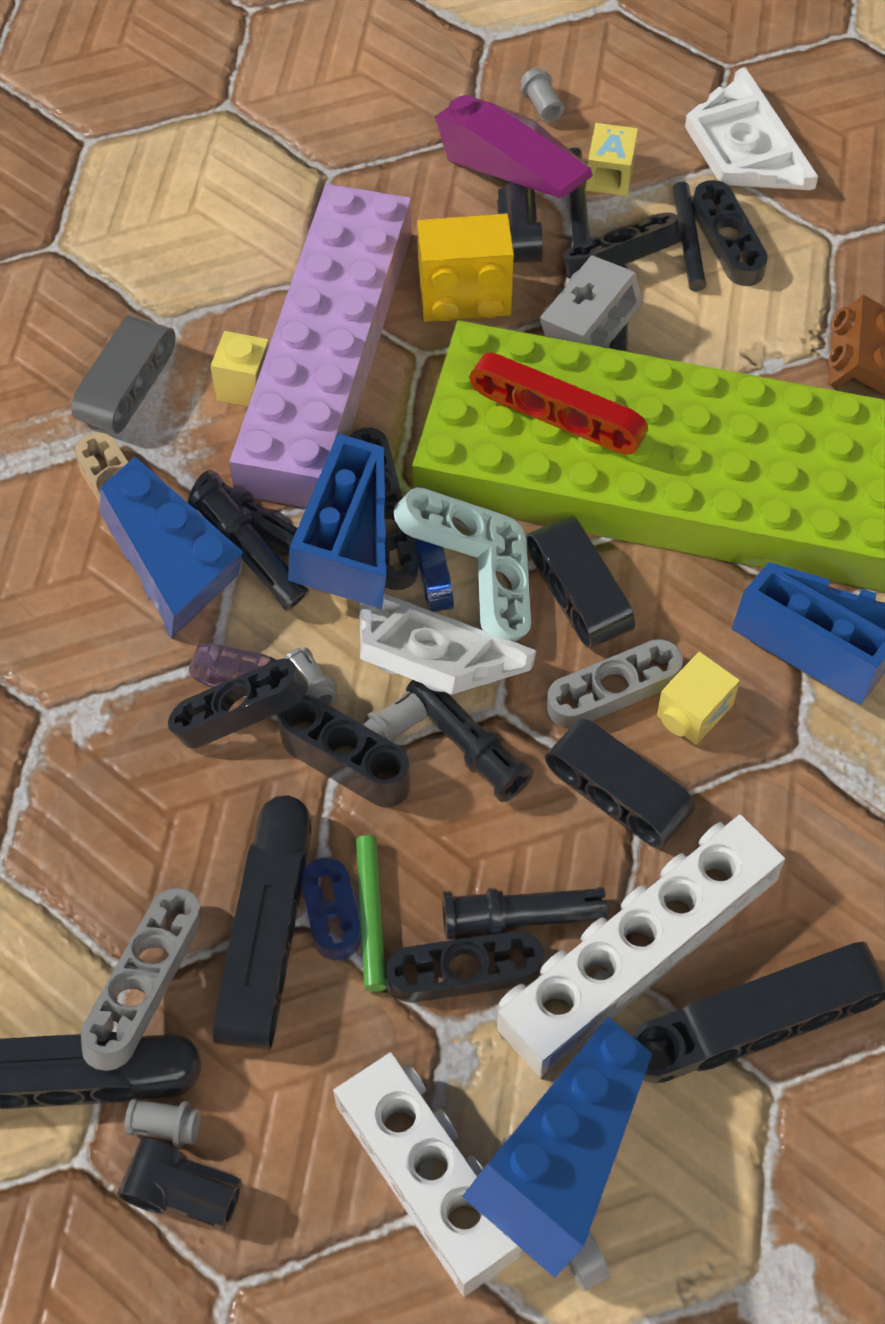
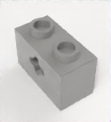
[539,255,643,348]

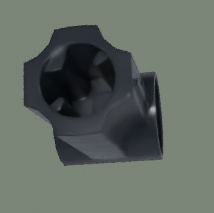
[497,181,543,263]
[117,1138,243,1231]

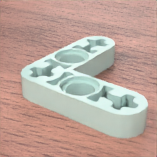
[394,488,531,643]

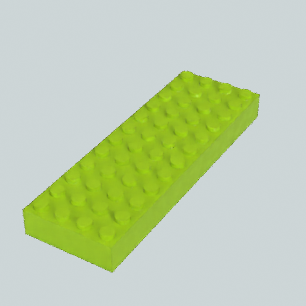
[412,320,885,593]

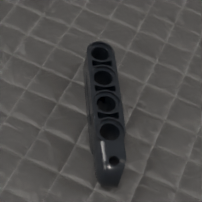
[213,795,312,1051]
[632,941,885,1084]
[0,1032,202,1110]

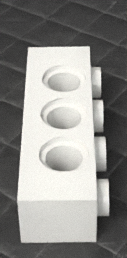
[333,1052,522,1297]

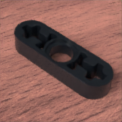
[693,180,768,286]
[562,213,682,279]
[168,659,308,748]
[386,931,543,1003]

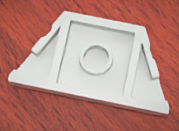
[685,67,818,190]
[359,594,537,695]

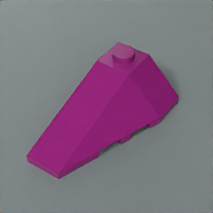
[435,95,593,199]

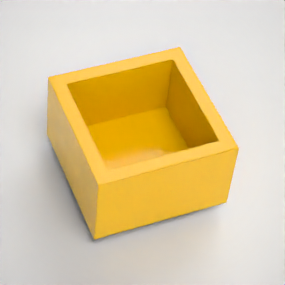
[417,213,514,322]

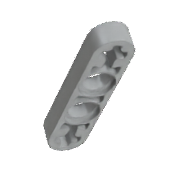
[81,888,200,1071]

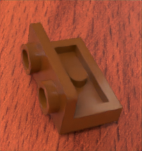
[828,294,885,395]

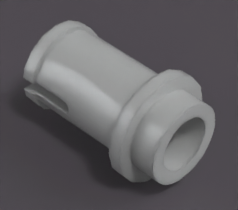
[521,68,565,123]
[284,647,337,706]
[362,691,427,743]
[124,1098,201,1148]

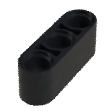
[526,516,635,648]
[277,694,410,807]
[545,718,696,848]

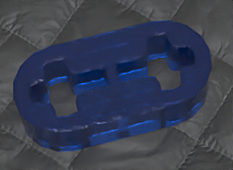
[414,538,454,612]
[302,858,361,961]

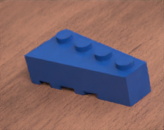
[461,1017,652,1278]

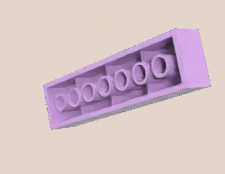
[229,184,412,508]

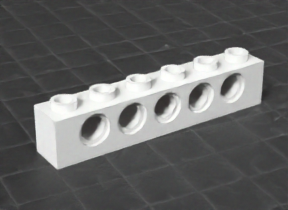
[497,814,785,1079]

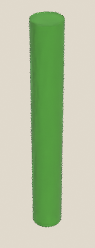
[356,835,386,992]

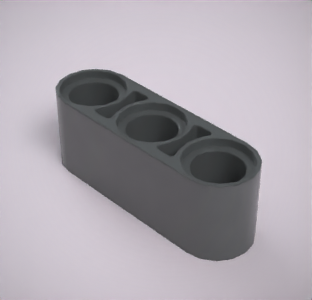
[71,314,176,434]

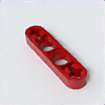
[469,353,648,455]

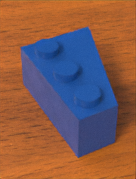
[288,433,386,609]
[100,457,243,639]
[732,562,885,705]

